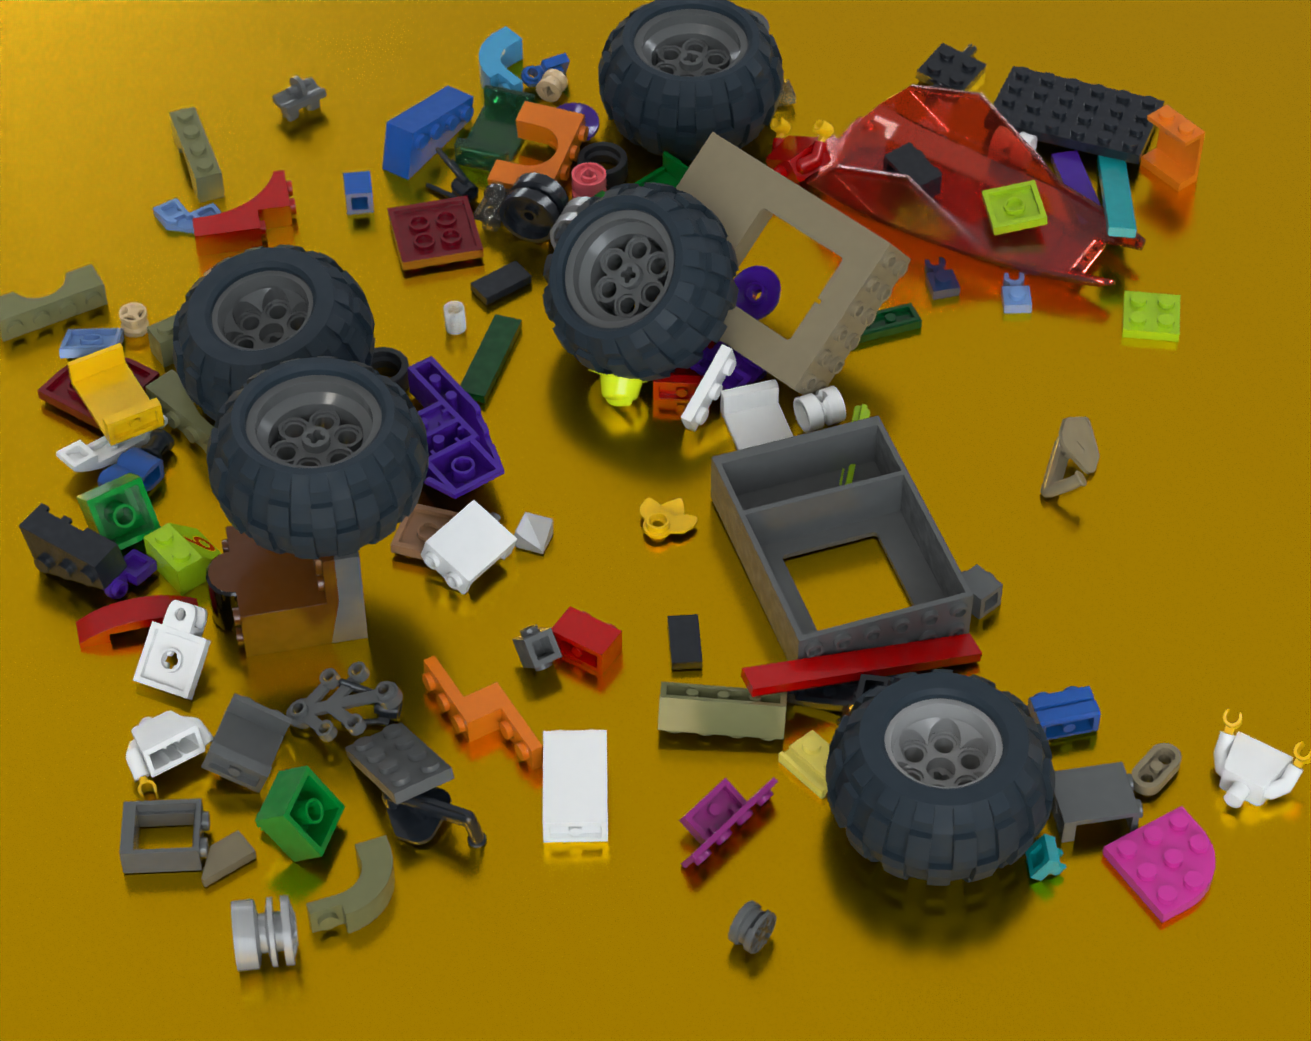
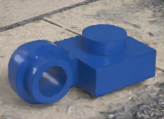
[521,53,570,87]

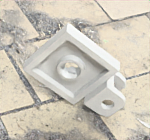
[133,600,211,700]

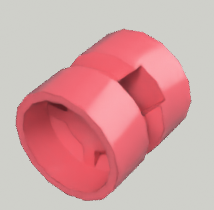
[572,162,606,199]

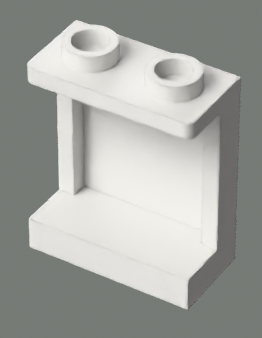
[421,500,517,595]

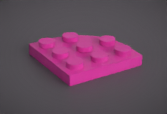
[1103,806,1216,923]

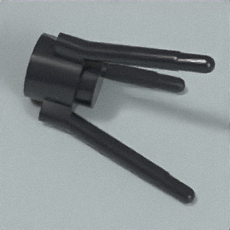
[426,147,479,203]
[339,678,403,727]

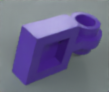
[104,549,157,599]

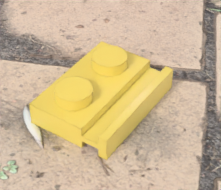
[778,730,830,799]

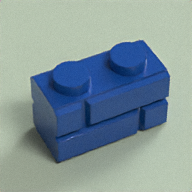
[1027,686,1101,740]

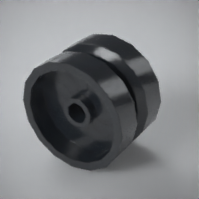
[500,172,569,243]

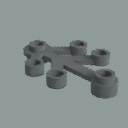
[286,662,403,742]

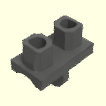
[272,75,327,121]

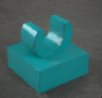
[1025,834,1067,881]

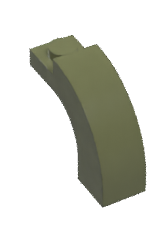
[306,835,395,934]

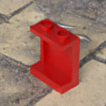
[653,341,714,401]

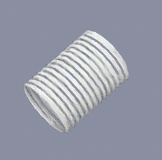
[443,301,466,335]

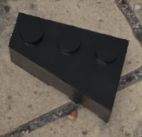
[19,503,127,590]

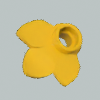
[640,498,698,539]

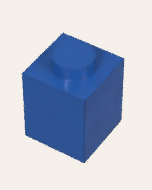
[343,171,374,215]

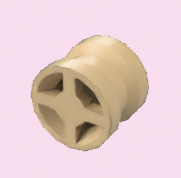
[536,69,568,102]
[119,302,149,338]

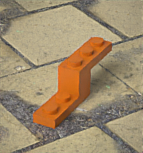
[422,655,543,770]

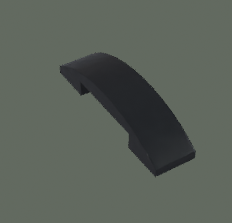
[787,674,892,711]

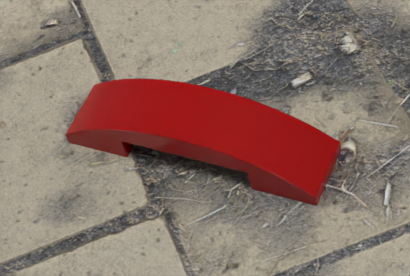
[76,595,198,648]

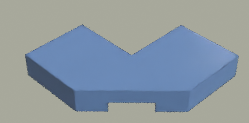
[153,198,222,234]

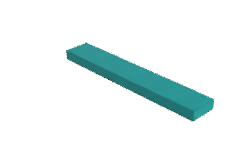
[1097,155,1137,238]

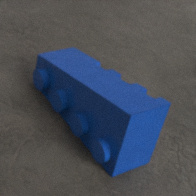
[382,86,474,180]

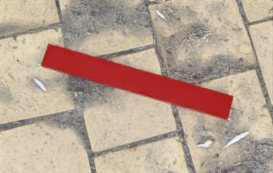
[741,633,982,697]

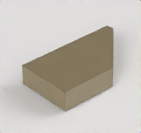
[201,830,257,887]

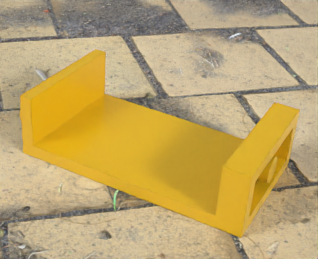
[67,343,165,446]

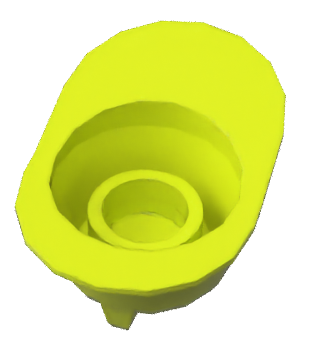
[588,369,648,407]

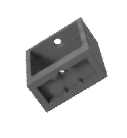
[119,798,210,874]

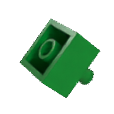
[76,473,161,550]
[255,765,345,862]

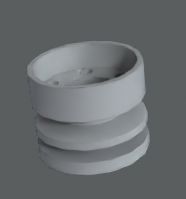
[231,895,299,972]

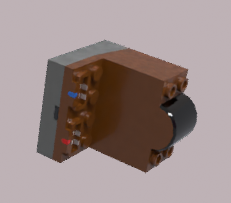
[206,526,368,657]

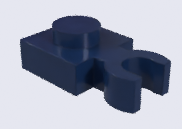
[924,257,960,300]

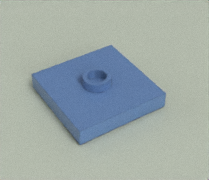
[59,328,124,359]

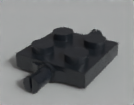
[916,43,987,101]

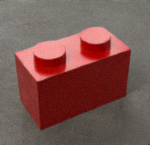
[551,606,622,675]

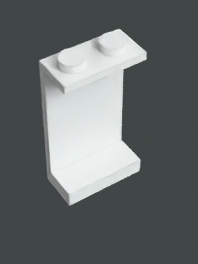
[720,379,793,450]
[543,729,608,843]

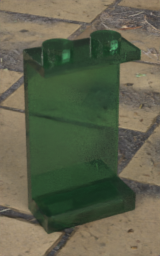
[454,85,535,171]

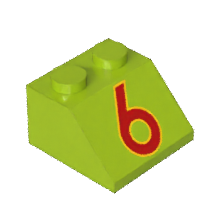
[144,523,222,596]

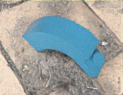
[479,26,523,106]

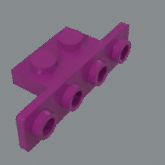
[679,777,778,868]

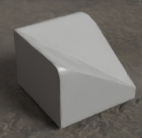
[514,512,554,554]

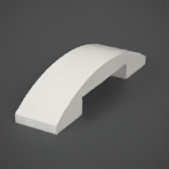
[56,415,168,472]

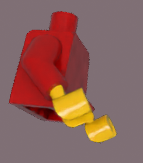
[766,117,834,183]

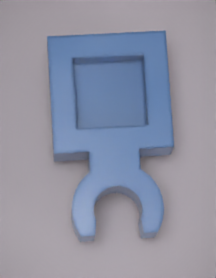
[1001,272,1032,313]

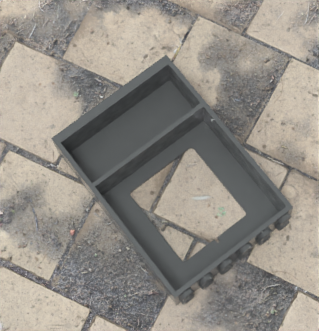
[711,415,974,661]

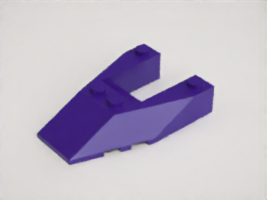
[407,356,504,499]

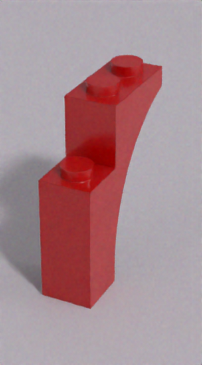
[192,170,296,256]

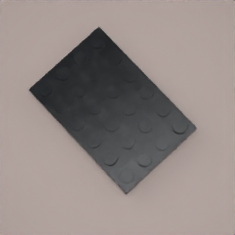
[984,66,1164,164]

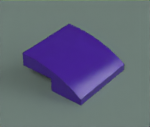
[690,341,767,390]

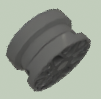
[728,900,777,954]

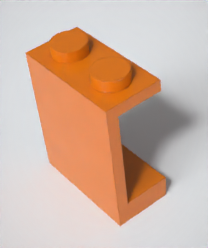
[1140,104,1205,192]

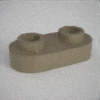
[1131,743,1182,796]

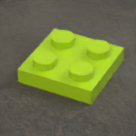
[982,180,1048,235]
[1122,291,1180,342]

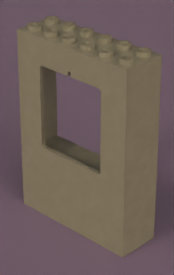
[656,132,911,395]

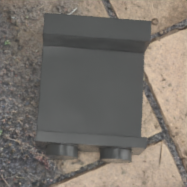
[201,693,292,793]
[1051,762,1143,843]

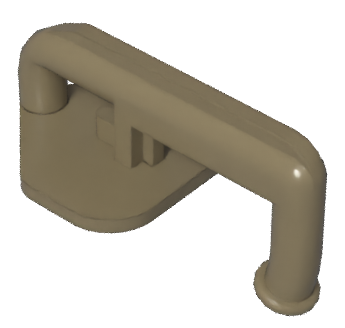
[1040,417,1099,498]

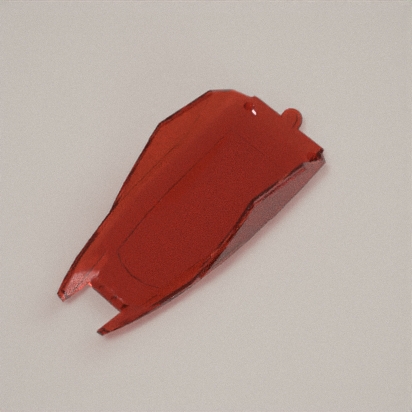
[805,84,1146,287]

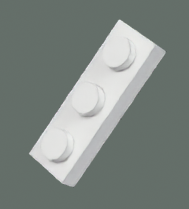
[681,344,736,432]

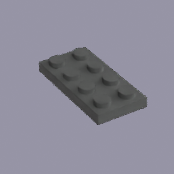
[345,723,455,804]

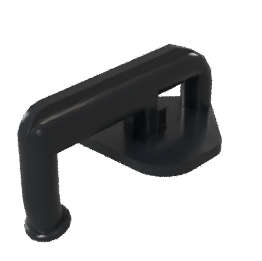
[381,787,487,848]

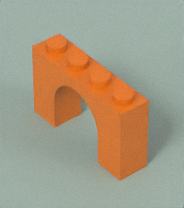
[487,101,589,200]

